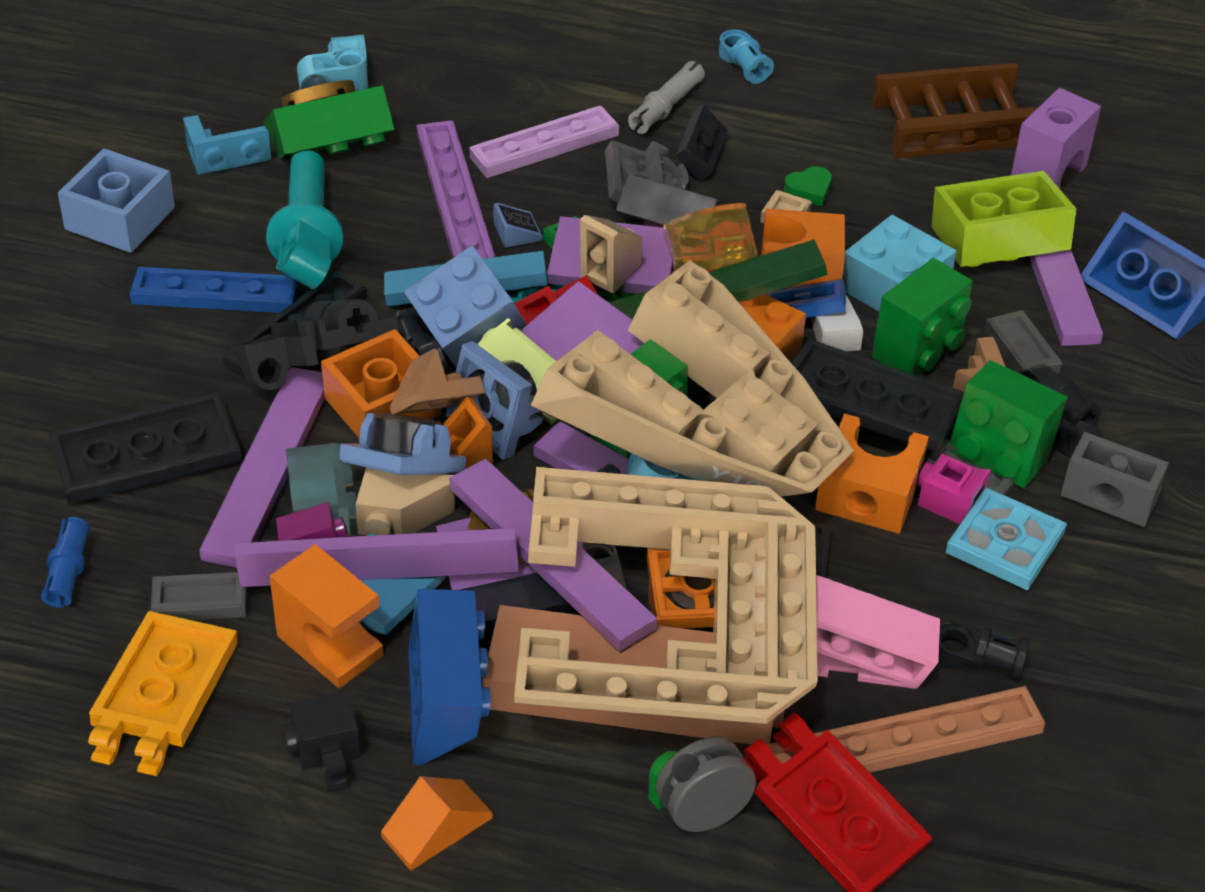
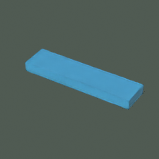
[384,251,547,306]

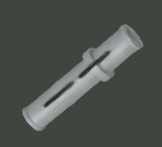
[628,61,705,134]

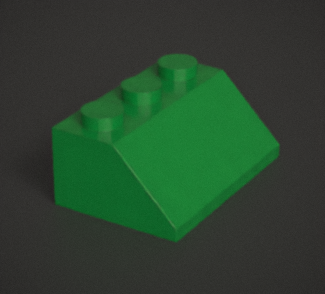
[263,85,394,160]

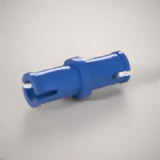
[41,517,90,608]

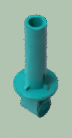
[266,151,343,290]

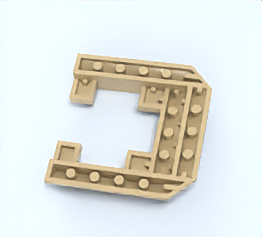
[514,467,818,724]

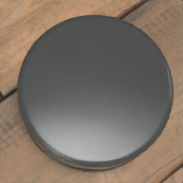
[656,737,756,832]

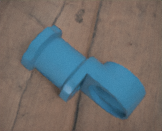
[719,29,774,84]

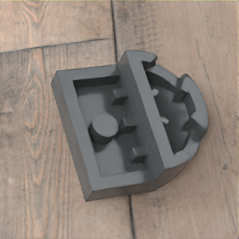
[605,140,689,203]

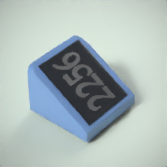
[493,203,542,248]

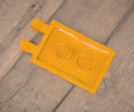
[88,611,238,776]

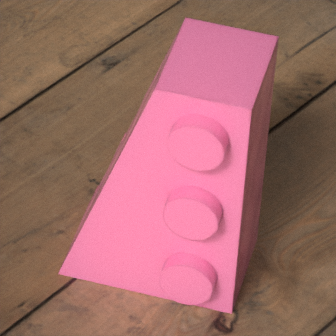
[816,575,940,689]

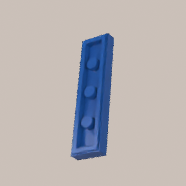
[130,267,299,313]

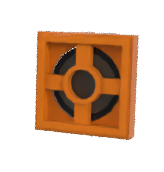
[646,548,715,632]

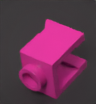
[916,454,991,524]

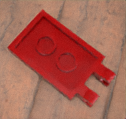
[743,712,932,892]

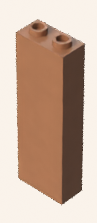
[483,605,784,744]

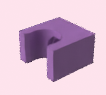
[1011,88,1101,189]

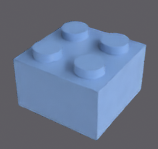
[58,148,175,253]
[404,245,527,368]

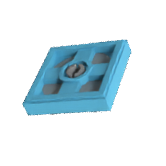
[945,487,1067,591]

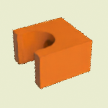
[761,208,845,288]
[815,413,929,534]
[269,544,384,689]

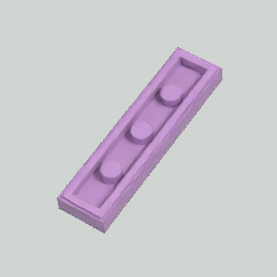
[469,106,619,178]

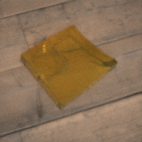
[663,203,758,271]

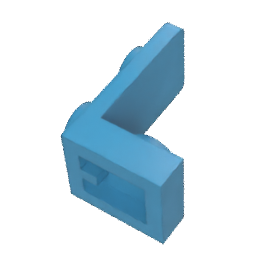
[183,115,271,175]

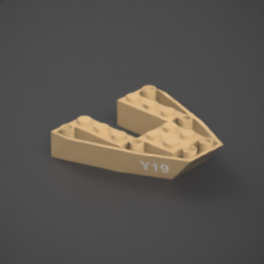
[531,260,854,497]

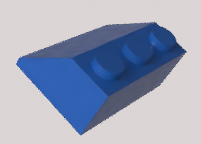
[1081,211,1205,340]
[408,589,490,765]

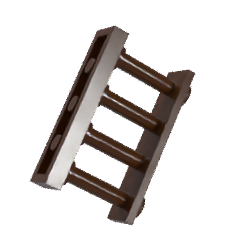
[872,63,1038,159]

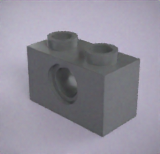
[1061,432,1169,527]

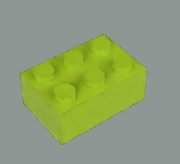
[932,171,1076,267]

